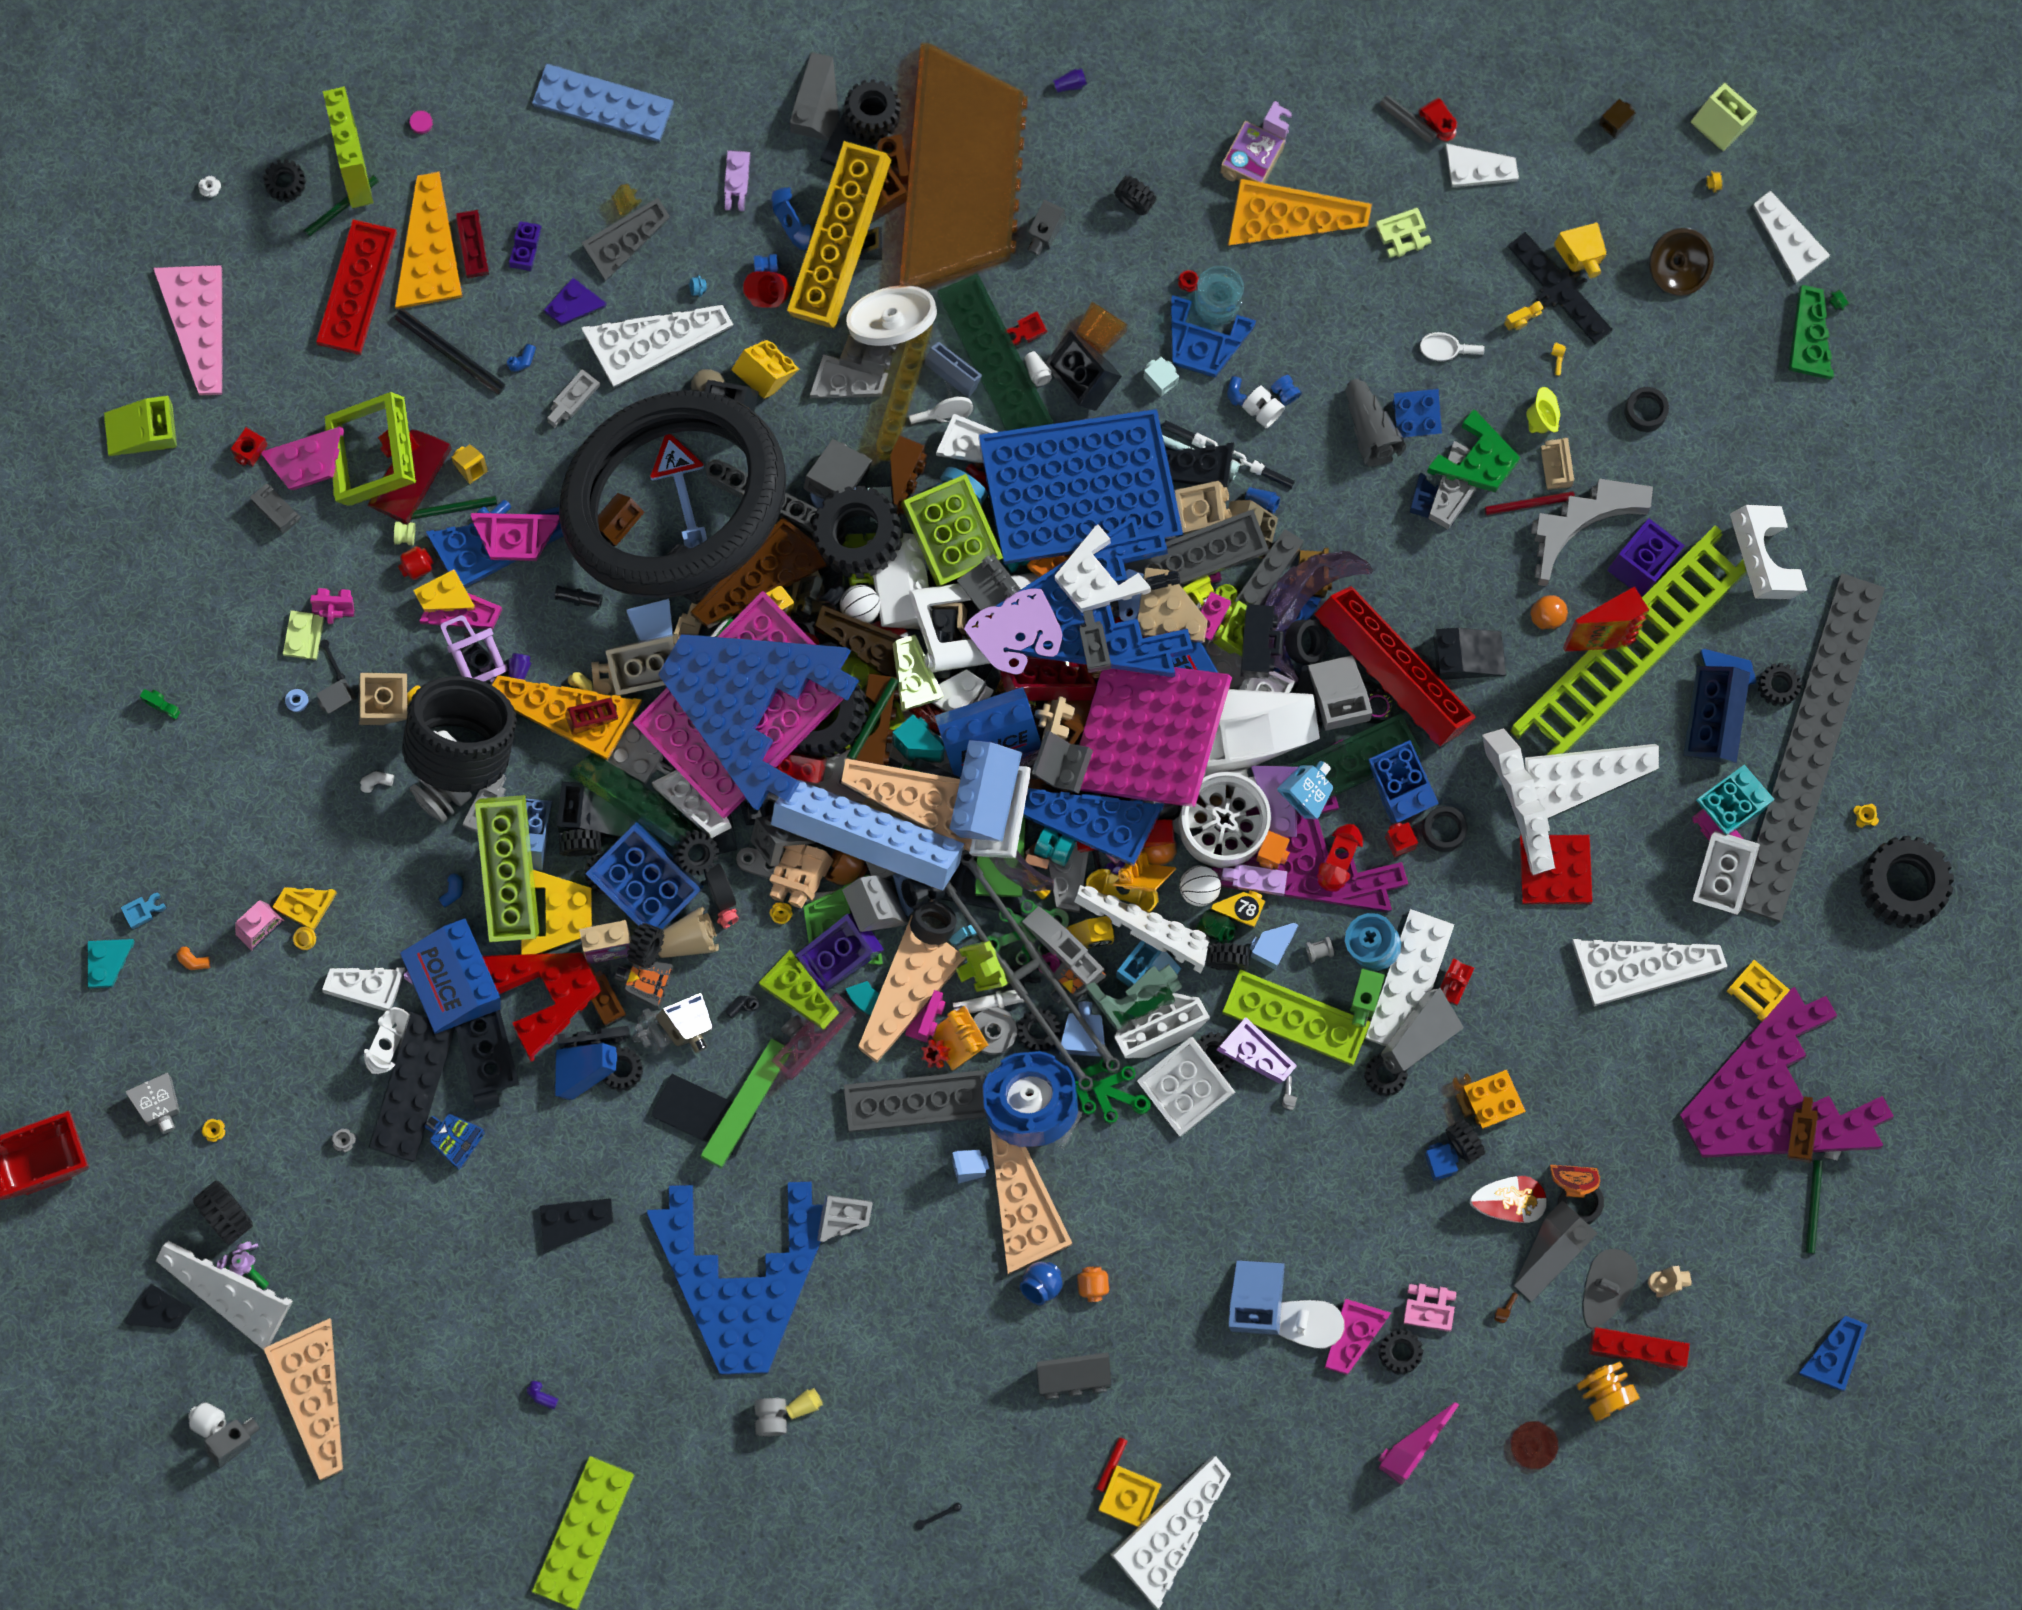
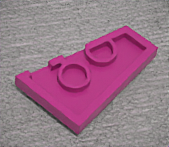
[1325,1299,1391,1375]

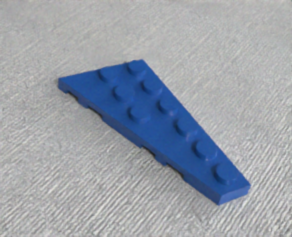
[426,507,563,588]

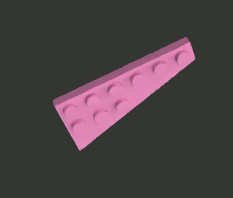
[153,265,222,396]

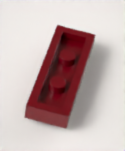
[456,210,489,278]

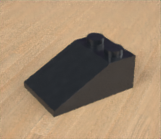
[1045,330,1122,411]
[1433,628,1506,680]

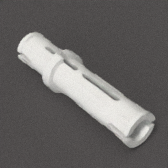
[953,990,1024,1014]

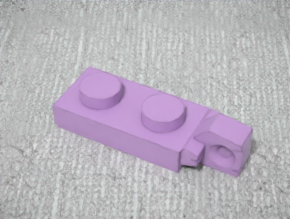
[1221,865,1287,896]

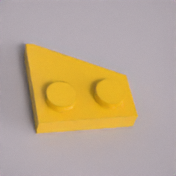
[413,569,475,612]
[273,887,337,931]

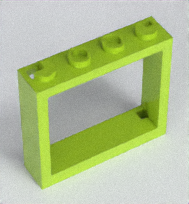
[323,86,374,208]
[324,392,416,506]

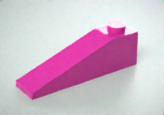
[1378,1402,1459,1485]

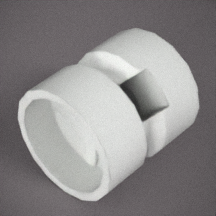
[1242,386,1285,428]

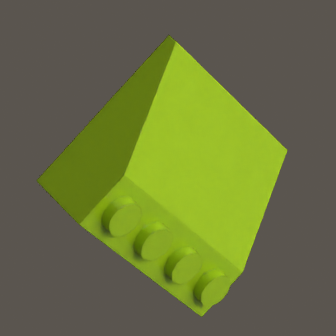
[900,474,1003,586]

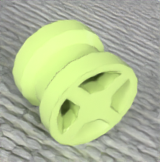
[394,522,415,545]

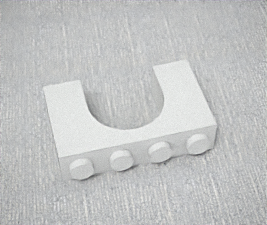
[1730,505,1807,599]

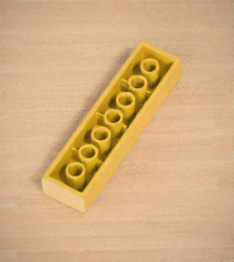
[787,141,891,329]

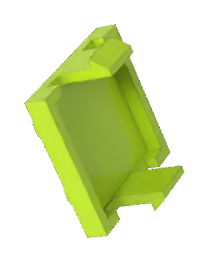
[956,941,1008,992]

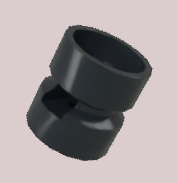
[901,878,945,909]

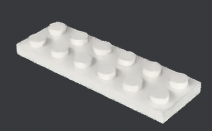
[1365,909,1454,1046]

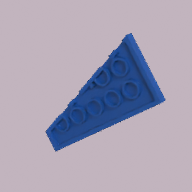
[1023,788,1164,867]

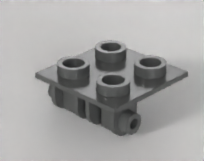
[957,554,1021,617]

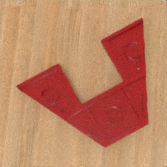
[482,953,601,1062]

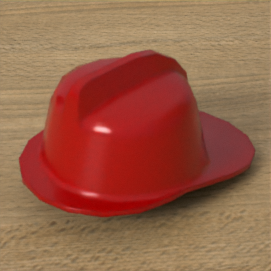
[743,271,793,308]

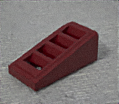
[565,697,618,735]

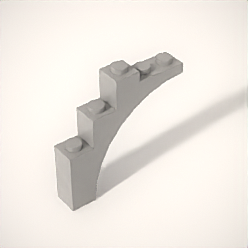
[1531,479,1653,586]

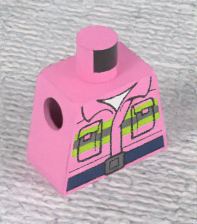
[235,900,285,951]

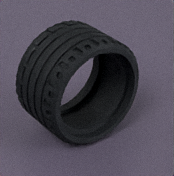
[402,676,517,792]

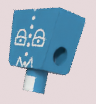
[1277,761,1333,819]

